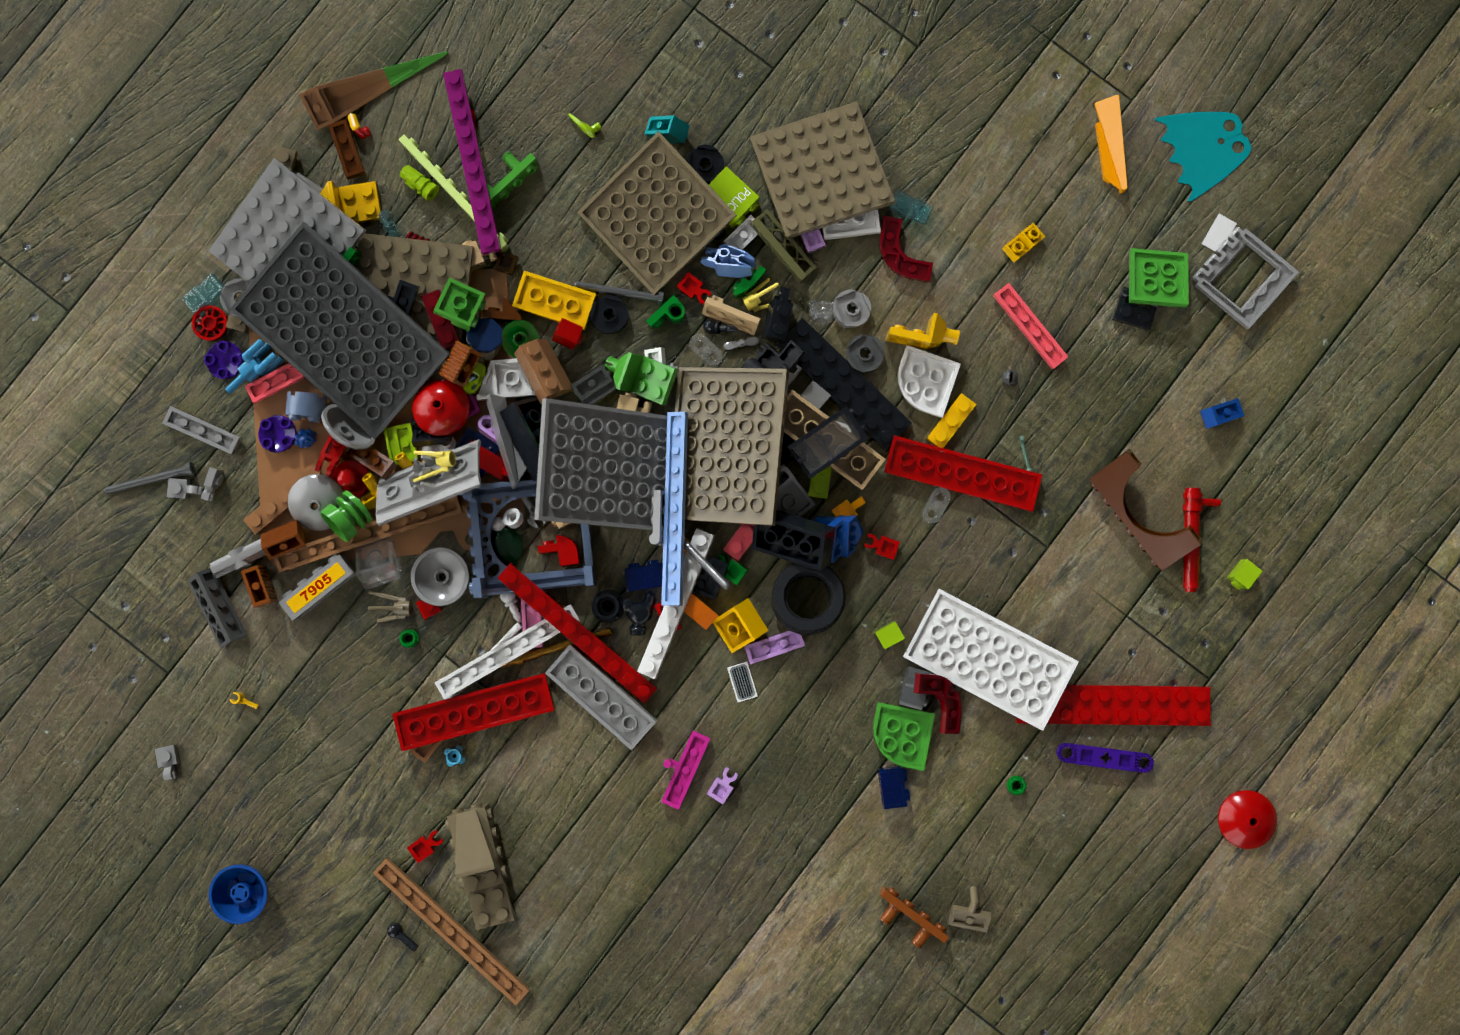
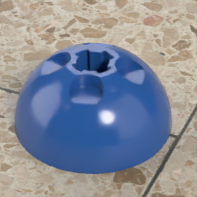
[209,864,268,924]

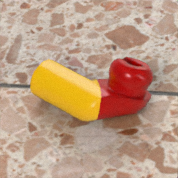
[347,114,371,139]

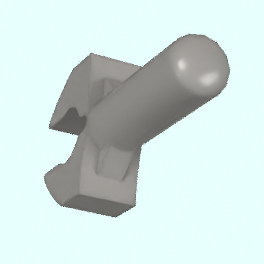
[521,497,547,529]

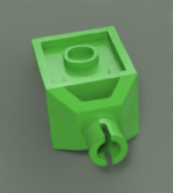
[605,352,678,406]

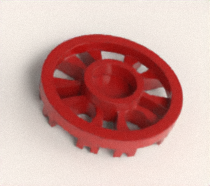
[192,305,228,341]

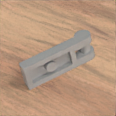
[649,490,665,546]

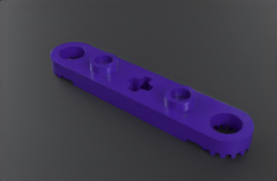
[1056,743,1154,773]

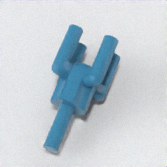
[225,338,285,394]

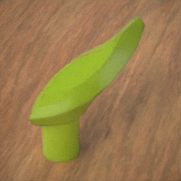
[568,113,602,138]

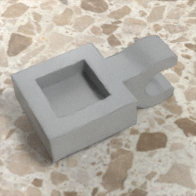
[167,478,203,499]
[155,744,180,781]

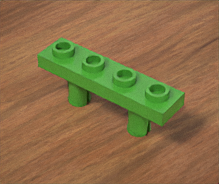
[487,151,539,210]

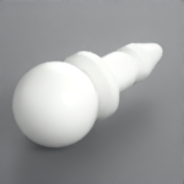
[500,593,521,623]

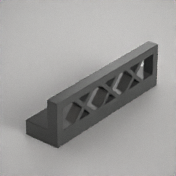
[187,568,247,649]

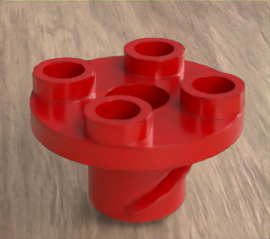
[332,460,369,498]

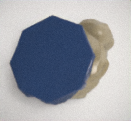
[466,318,502,365]

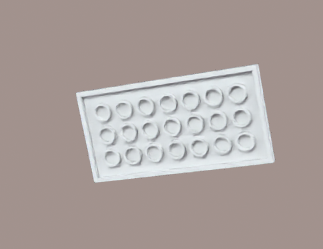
[903,589,1079,731]

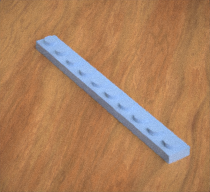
[661,412,688,606]

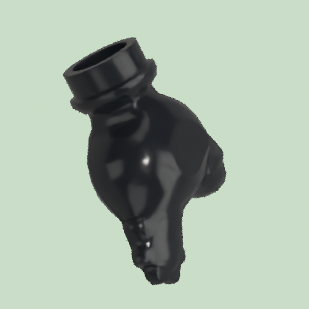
[621,591,657,636]

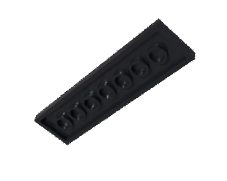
[776,318,912,451]

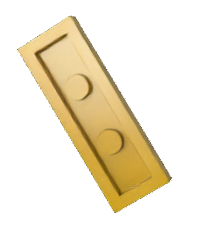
[926,393,977,448]

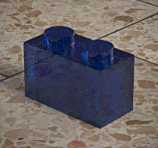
[624,560,663,592]
[877,765,910,809]

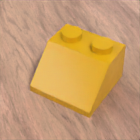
[713,598,769,653]

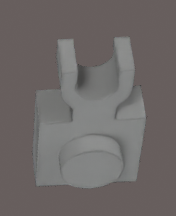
[200,467,224,502]

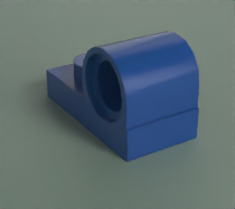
[1200,398,1245,429]

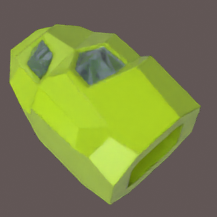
[462,362,487,395]

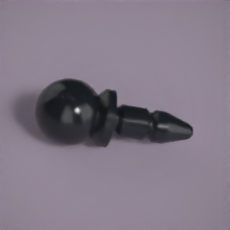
[703,319,738,334]

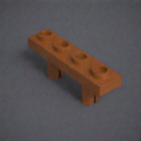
[879,886,949,949]

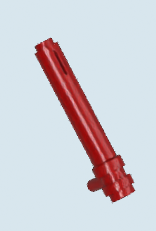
[1182,488,1221,592]

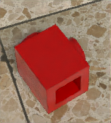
[552,318,583,349]

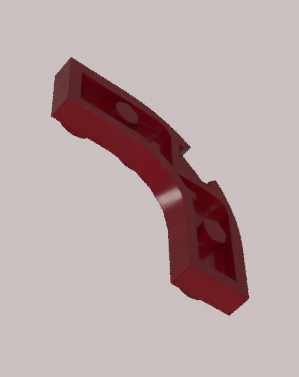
[879,216,933,283]
[913,673,962,734]

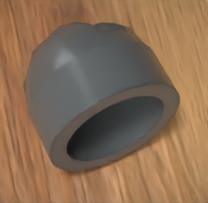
[1002,370,1018,386]

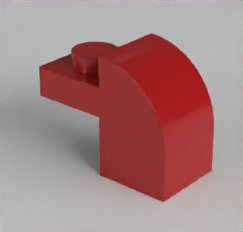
[538,535,581,567]

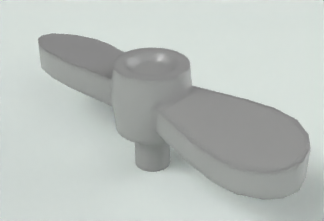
[724,337,759,350]

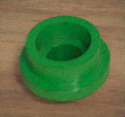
[399,629,419,648]
[1007,775,1026,795]

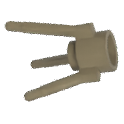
[368,590,411,623]

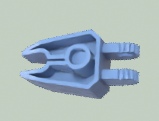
[701,244,756,278]

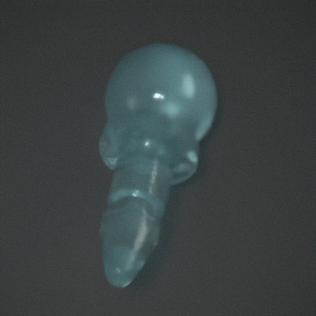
[378,210,398,237]

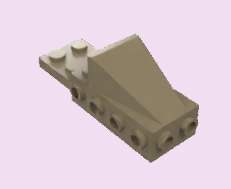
[445,802,515,930]

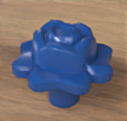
[294,429,317,448]

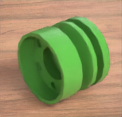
[320,490,373,542]

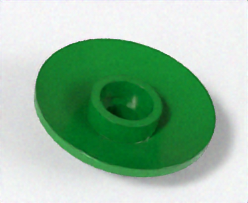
[501,320,539,357]

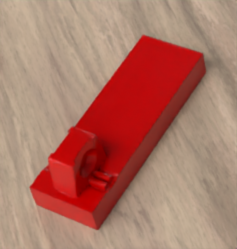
[470,440,509,482]

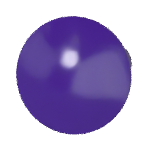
[204,341,243,379]
[258,415,297,453]

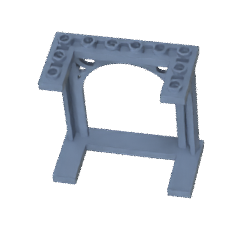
[460,479,596,599]

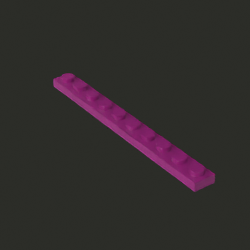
[443,69,501,255]

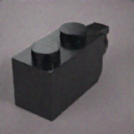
[761,287,794,343]

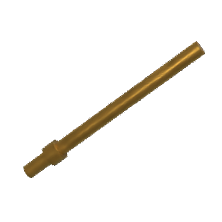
[501,627,612,668]

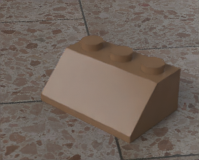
[514,339,573,404]

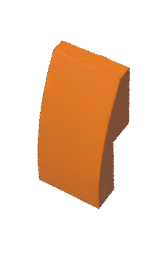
[684,593,719,630]

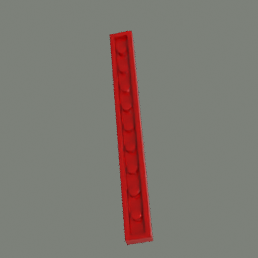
[497,563,657,704]

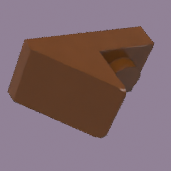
[483,297,523,323]

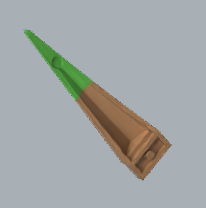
[299,51,448,130]

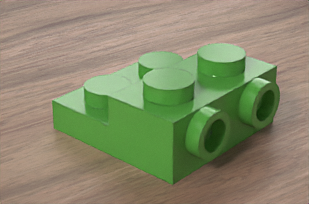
[433,277,487,331]

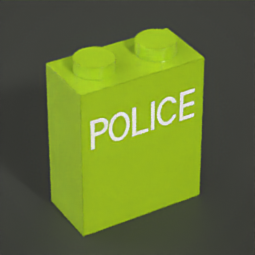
[709,166,759,229]

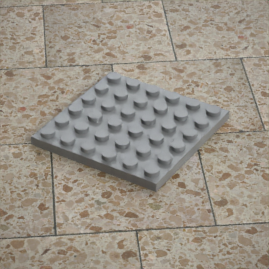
[209,158,367,284]

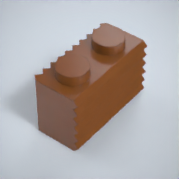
[439,341,482,388]
[260,520,305,560]
[241,565,278,608]

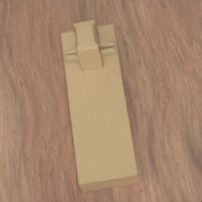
[702,295,760,335]

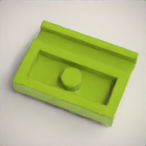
[384,423,420,465]

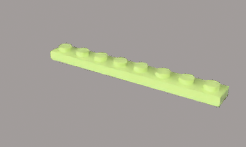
[399,135,509,252]

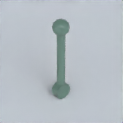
[1018,436,1033,472]

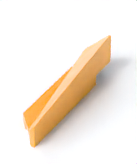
[1094,95,1128,193]

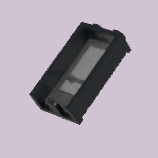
[787,406,868,479]

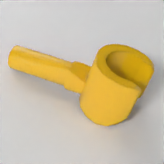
[230,692,259,709]

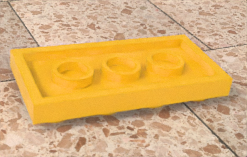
[512,271,597,331]

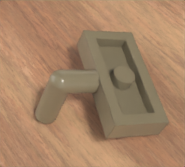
[948,886,991,933]

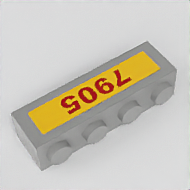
[278,554,359,621]

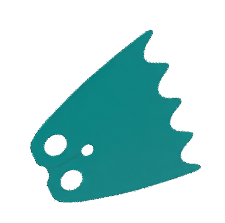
[1155,112,1251,202]

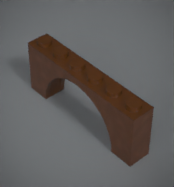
[1090,449,1202,570]

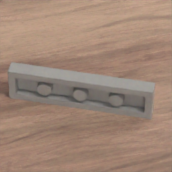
[162,406,242,455]

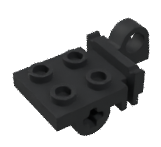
[741,340,805,374]

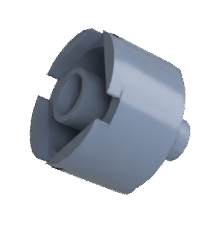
[285,391,327,424]

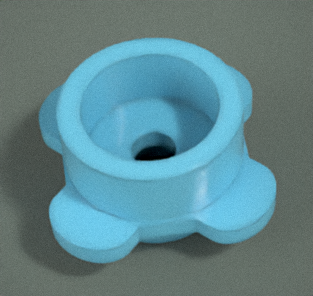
[444,745,465,767]

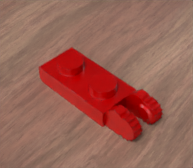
[314,435,346,476]

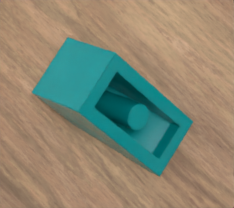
[645,115,690,144]

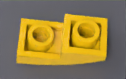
[1002,222,1046,263]

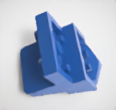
[814,515,864,563]

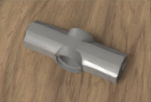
[210,539,266,578]

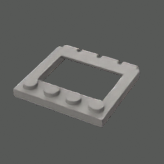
[1192,227,1299,330]

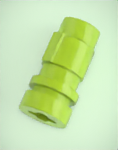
[399,165,439,201]

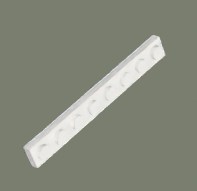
[637,528,715,679]
[435,604,580,699]

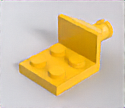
[320,181,383,224]
[885,312,960,350]

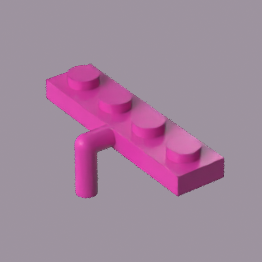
[661,730,710,810]

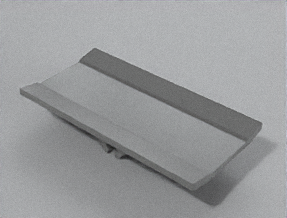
[376,439,481,526]

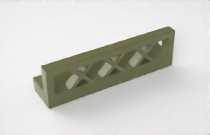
[749,209,816,282]

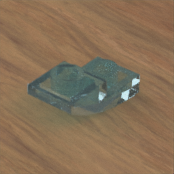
[888,190,933,225]
[182,274,224,313]

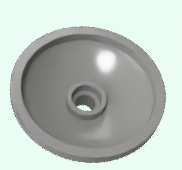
[321,404,375,449]
[288,474,344,531]
[411,548,469,606]

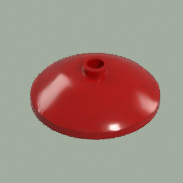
[412,379,470,436]
[1218,790,1277,849]

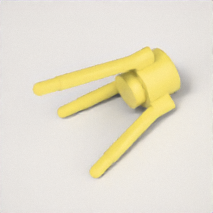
[742,278,790,313]
[413,451,456,482]

